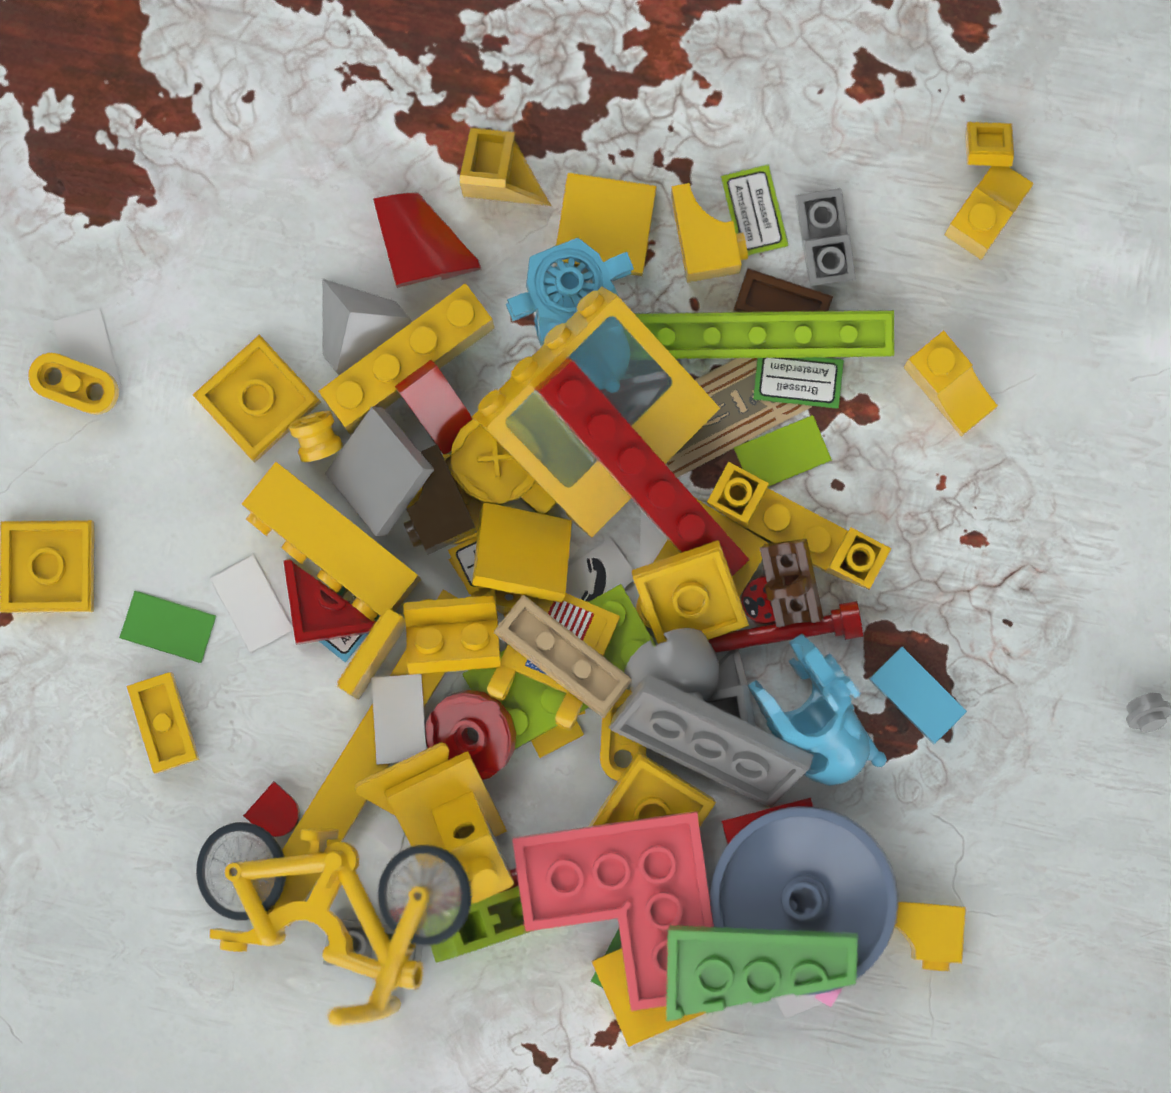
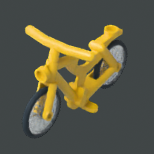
[196,822,472,1026]

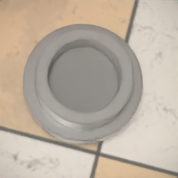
[1126,693,1171,733]

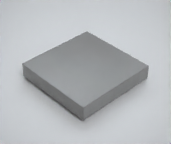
[325,407,434,536]

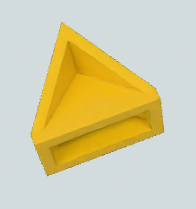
[460,128,551,206]

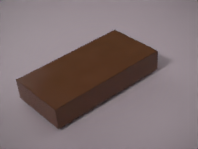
[733,268,833,312]

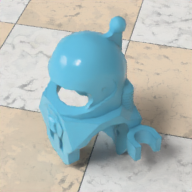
[506,238,634,392]
[748,634,887,786]

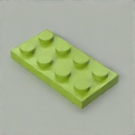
[462,584,656,750]

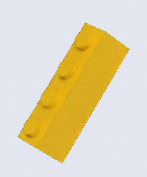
[318,283,495,435]
[242,462,421,621]

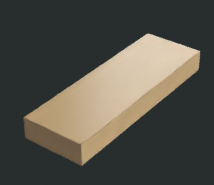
[494,595,632,718]

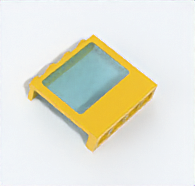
[472,286,720,538]

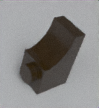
[403,444,477,555]

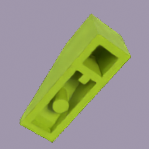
[424,887,532,963]

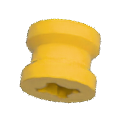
[289,411,343,462]

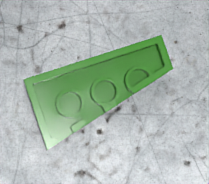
[666,925,858,1022]

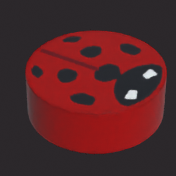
[741,577,775,624]

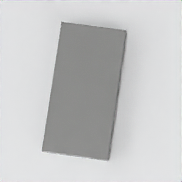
[609,674,814,807]

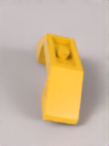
[707,462,891,590]

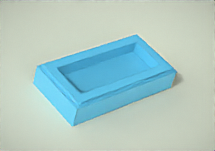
[869,647,967,744]

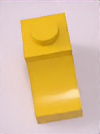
[944,166,1034,260]
[671,183,748,283]
[903,330,998,437]
[895,901,966,971]

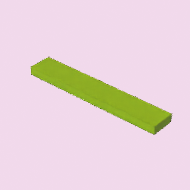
[622,310,894,359]

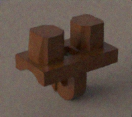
[760,539,824,627]

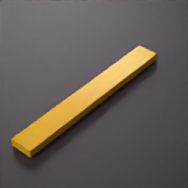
[262,589,457,927]

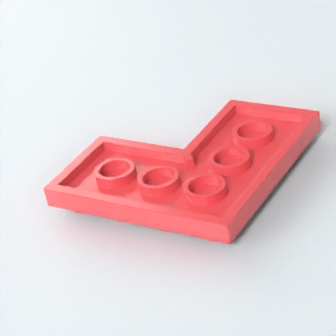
[512,811,713,1011]

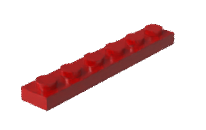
[534,358,750,576]

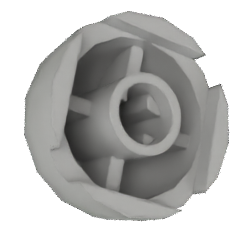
[625,628,719,702]

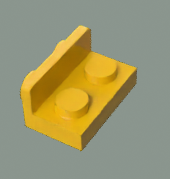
[403,596,501,675]

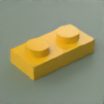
[127,672,200,774]

